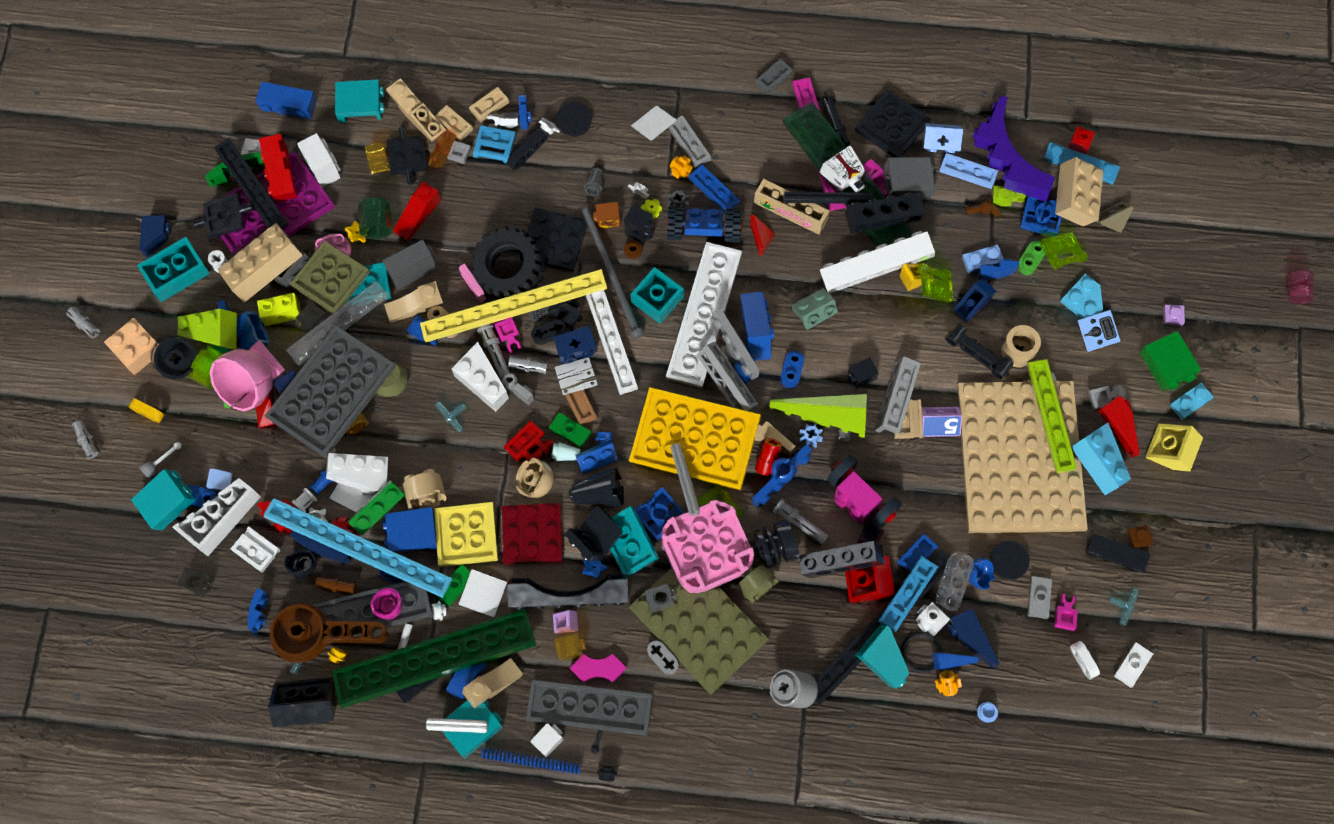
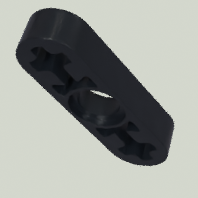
[507,127,549,171]

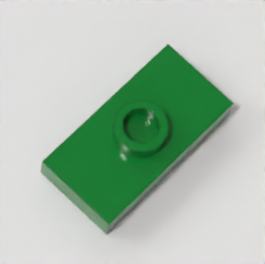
[549,412,592,449]
[438,565,471,607]

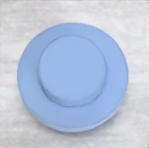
[977,702,998,723]

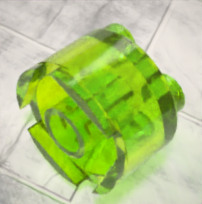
[189,345,224,390]

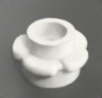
[432,601,446,620]

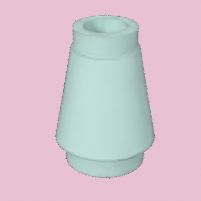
[551,442,580,461]

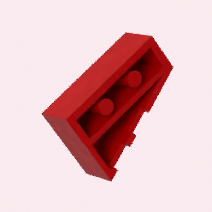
[258,134,298,202]

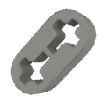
[647,641,679,675]

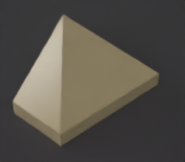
[1095,201,1133,233]

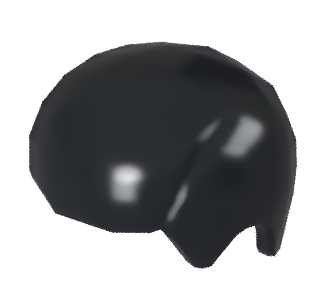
[284,549,317,578]

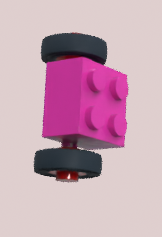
[827,455,902,529]

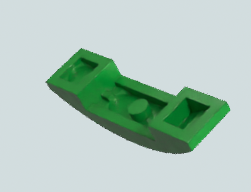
[205,152,265,187]

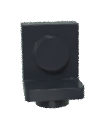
[857,523,884,544]

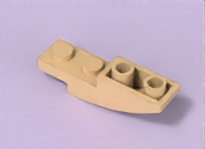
[386,78,446,142]

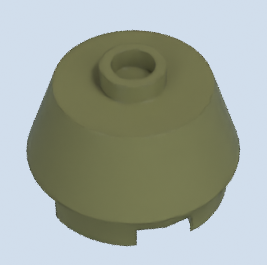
[376,361,408,397]
[739,565,779,604]

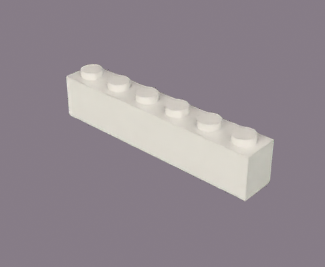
[820,231,935,294]

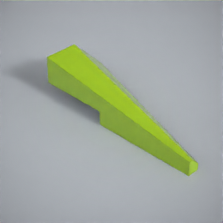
[770,394,867,438]

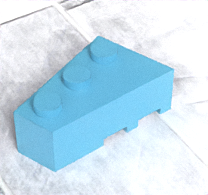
[1071,423,1131,495]

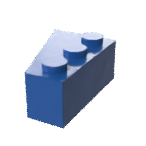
[740,292,774,361]

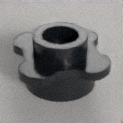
[597,766,618,782]

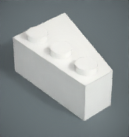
[452,342,509,412]
[326,453,388,495]

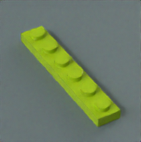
[1027,359,1077,473]

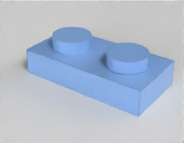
[962,245,1004,274]

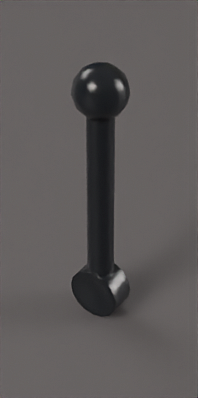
[591,730,603,754]

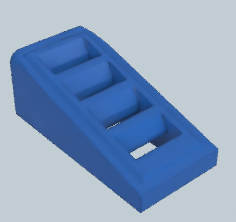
[932,653,979,670]

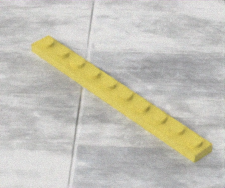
[420,269,607,342]

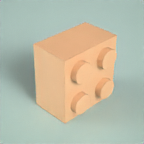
[104,318,156,375]

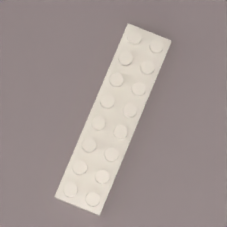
[666,242,742,389]

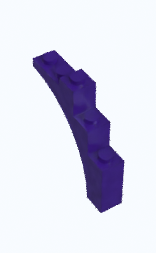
[973,95,1055,202]

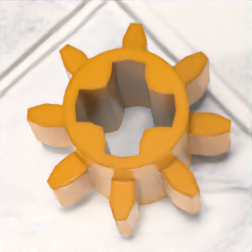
[670,155,693,179]
[935,671,962,696]

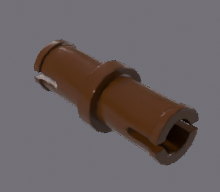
[315,575,358,595]

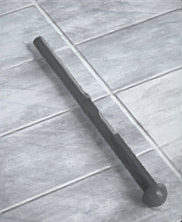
[582,208,643,339]

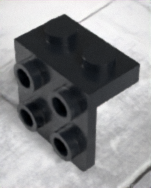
[564,506,623,561]

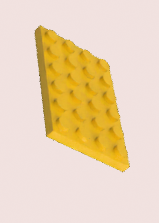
[629,387,761,490]

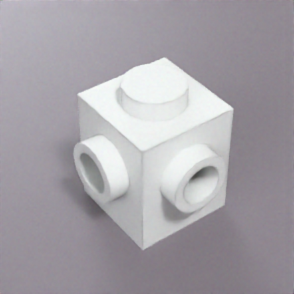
[916,602,950,636]

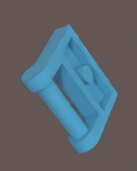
[473,125,516,163]

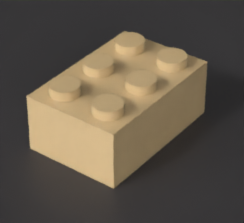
[1055,157,1103,226]

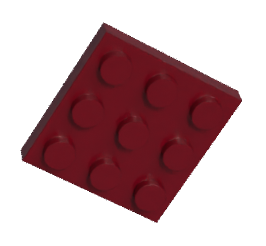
[502,503,563,565]

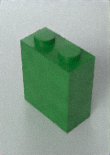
[1140,331,1201,391]

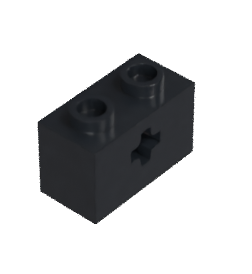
[624,205,655,245]

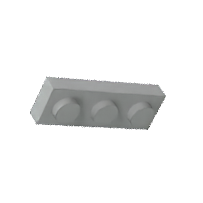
[668,115,711,168]

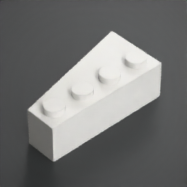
[172,478,261,556]

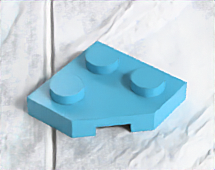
[1060,274,1103,319]

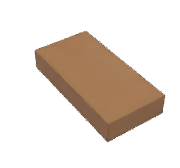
[565,389,597,426]

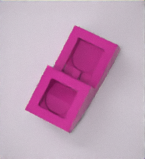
[862,159,887,199]

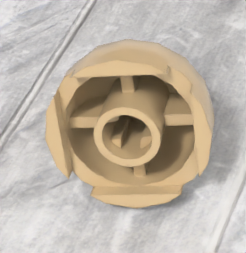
[516,458,554,498]

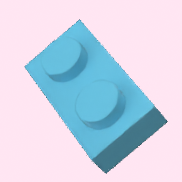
[1170,383,1214,420]

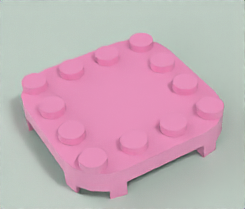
[661,500,754,593]

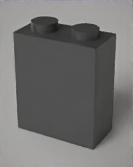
[883,157,937,199]
[382,240,437,290]

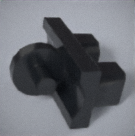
[548,298,583,327]

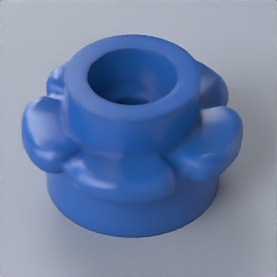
[595,432,614,444]

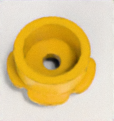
[327,646,347,664]

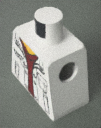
[820,146,865,193]

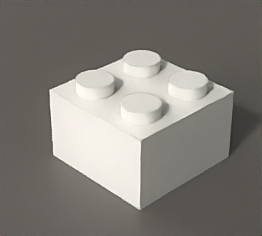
[297,133,340,188]

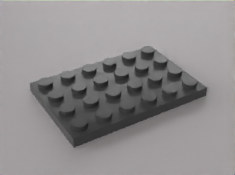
[265,325,396,458]

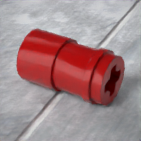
[754,438,782,476]

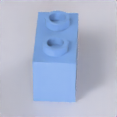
[922,123,963,153]

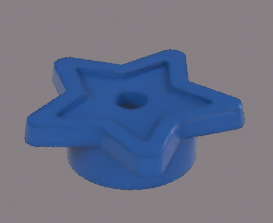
[582,559,607,579]

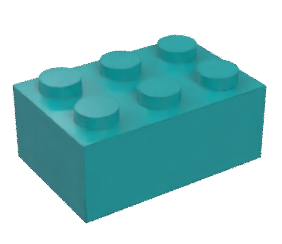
[137,237,210,302]

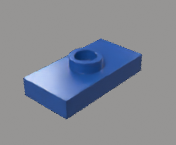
[897,533,938,574]

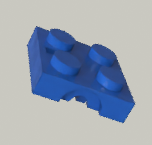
[1020,196,1062,237]
[635,487,685,543]

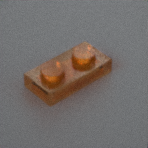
[428,132,457,168]

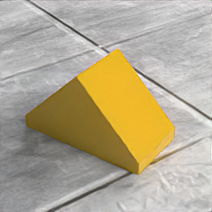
[900,263,934,291]

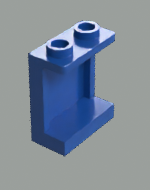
[383,507,437,553]

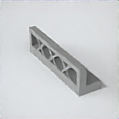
[696,341,758,411]
[875,356,921,434]

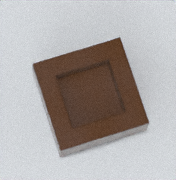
[1127,525,1154,549]

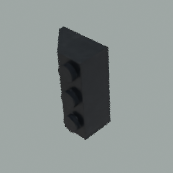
[268,677,336,727]

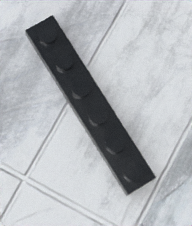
[214,138,289,230]

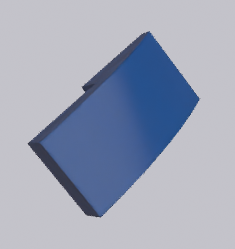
[978,259,1019,280]
[247,588,269,634]
[446,663,486,700]

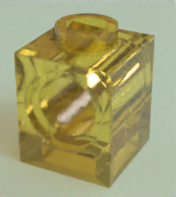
[365,143,389,174]
[554,633,586,662]

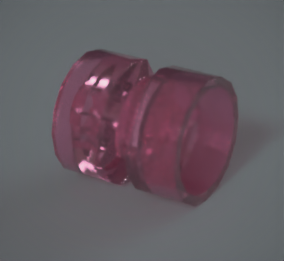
[1288,270,1314,304]

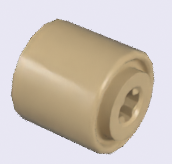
[1001,325,1041,367]

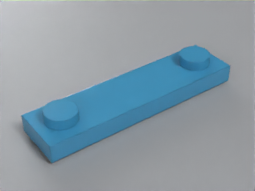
[1043,142,1120,185]
[878,556,938,633]

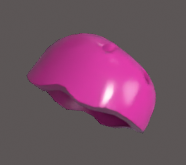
[371,588,403,620]

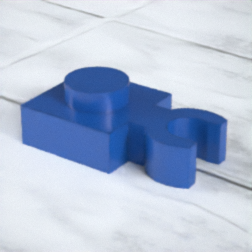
[519,95,531,130]
[406,316,437,345]

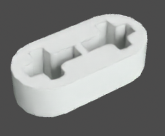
[1070,641,1100,679]

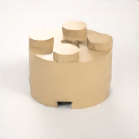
[403,469,446,510]

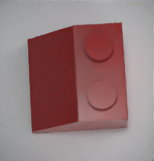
[845,556,895,603]

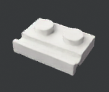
[231,527,280,573]

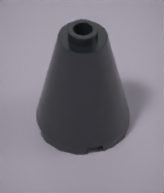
[569,468,624,507]

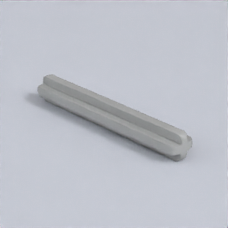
[670,443,700,516]

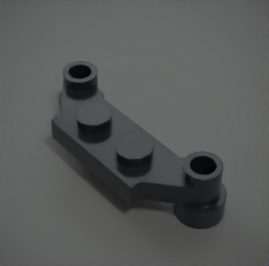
[945,324,1014,381]

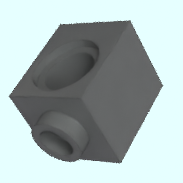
[645,584,676,613]

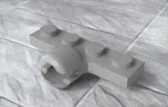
[713,308,759,380]

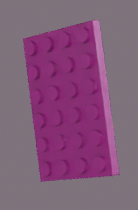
[202,151,335,256]

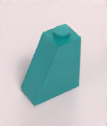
[856,625,909,689]

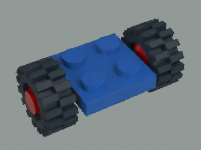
[667,206,741,242]

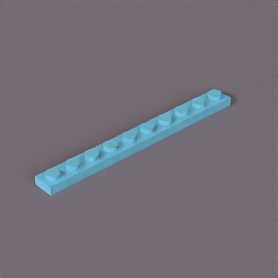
[264,498,452,598]

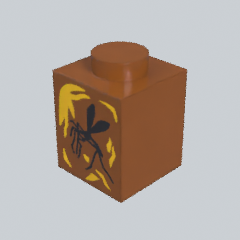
[593,202,620,229]

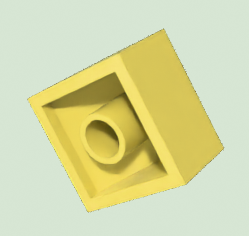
[1146,424,1203,471]

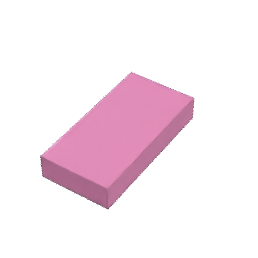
[459,263,486,302]

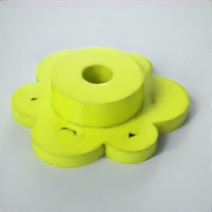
[641,199,662,218]

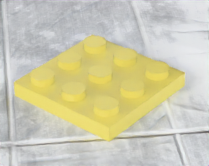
[434,502,498,567]

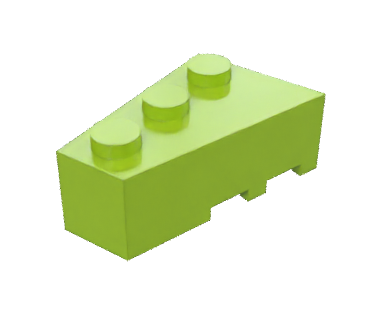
[178,309,237,350]

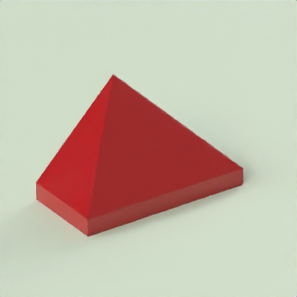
[750,215,775,256]
[255,389,275,428]

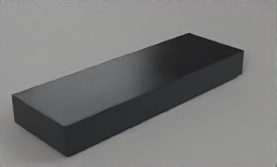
[1086,534,1150,573]

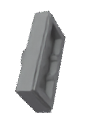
[1027,576,1052,619]

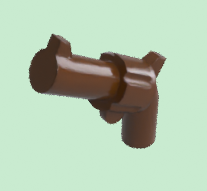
[965,199,1002,218]

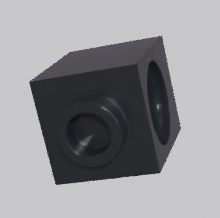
[847,357,879,389]

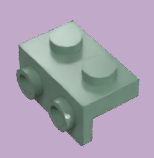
[791,288,838,330]

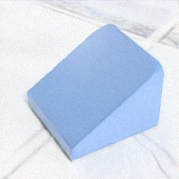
[206,468,233,491]

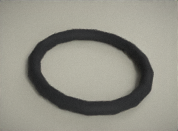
[902,632,943,673]

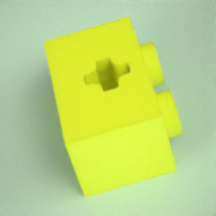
[257,293,302,326]

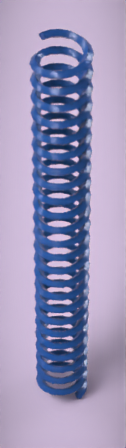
[481,747,580,775]

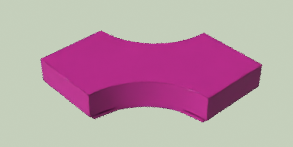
[570,654,627,683]

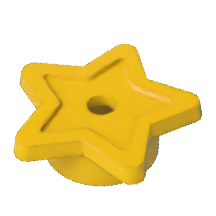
[345,221,368,243]

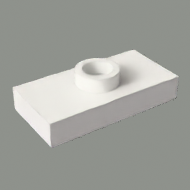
[1114,643,1153,688]

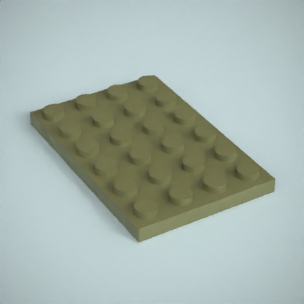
[629,567,769,695]

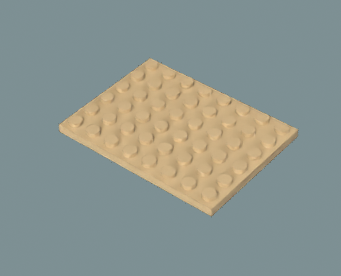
[957,381,1088,533]

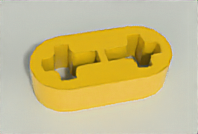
[128,398,165,423]

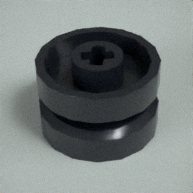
[150,336,197,379]

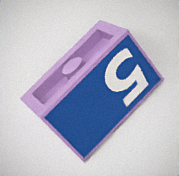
[921,407,962,437]

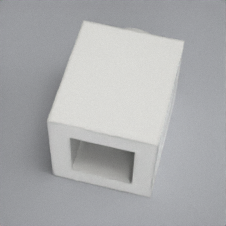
[530,723,563,758]

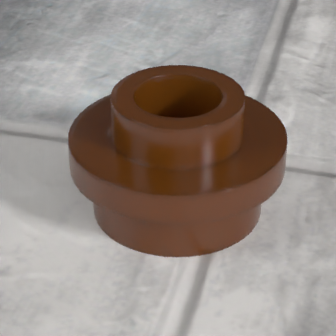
[624,241,642,259]

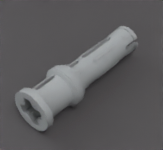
[477,323,510,380]
[773,498,829,545]

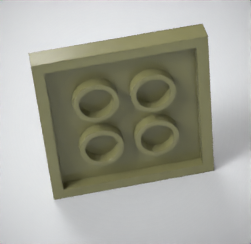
[290,241,370,315]

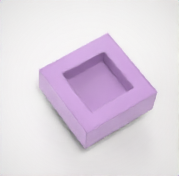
[1163,305,1185,326]

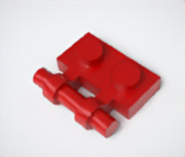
[503,421,553,462]

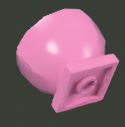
[210,340,285,411]

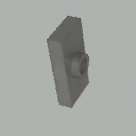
[755,58,793,95]

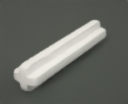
[426,718,487,733]

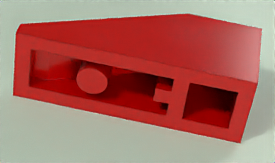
[393,182,441,242]
[1097,395,1140,458]

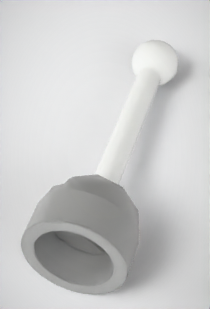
[138,442,181,479]

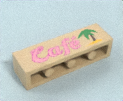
[754,179,829,235]

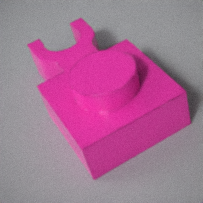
[494,317,521,353]
[1054,594,1078,631]

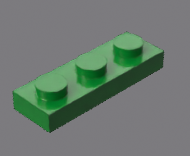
[348,480,405,536]

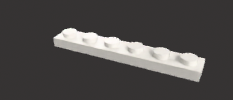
[586,290,638,395]

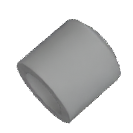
[770,669,818,709]

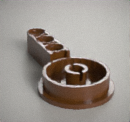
[270,603,389,663]

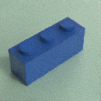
[256,82,317,119]

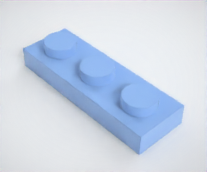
[939,153,998,189]

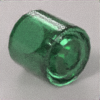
[358,197,392,239]

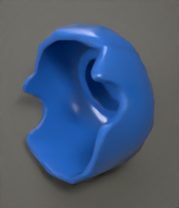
[967,557,995,590]

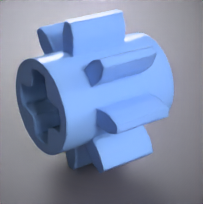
[799,424,823,448]

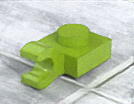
[993,186,1026,206]

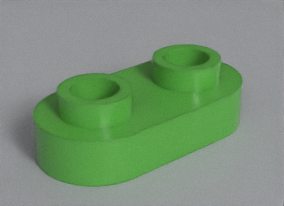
[1018,241,1047,275]

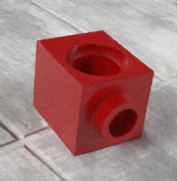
[1068,126,1095,154]

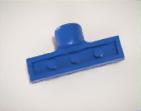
[752,444,812,508]

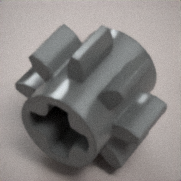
[667,189,689,209]

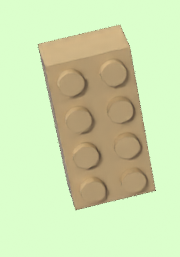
[218,223,303,303]

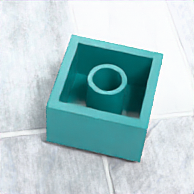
[631,267,684,324]

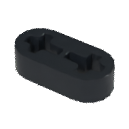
[531,320,566,345]

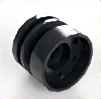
[754,520,800,569]

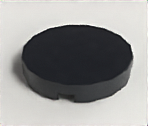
[556,102,592,137]
[989,541,1030,580]

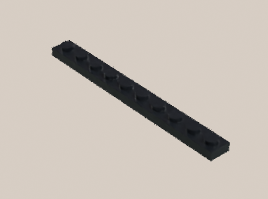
[815,549,955,706]

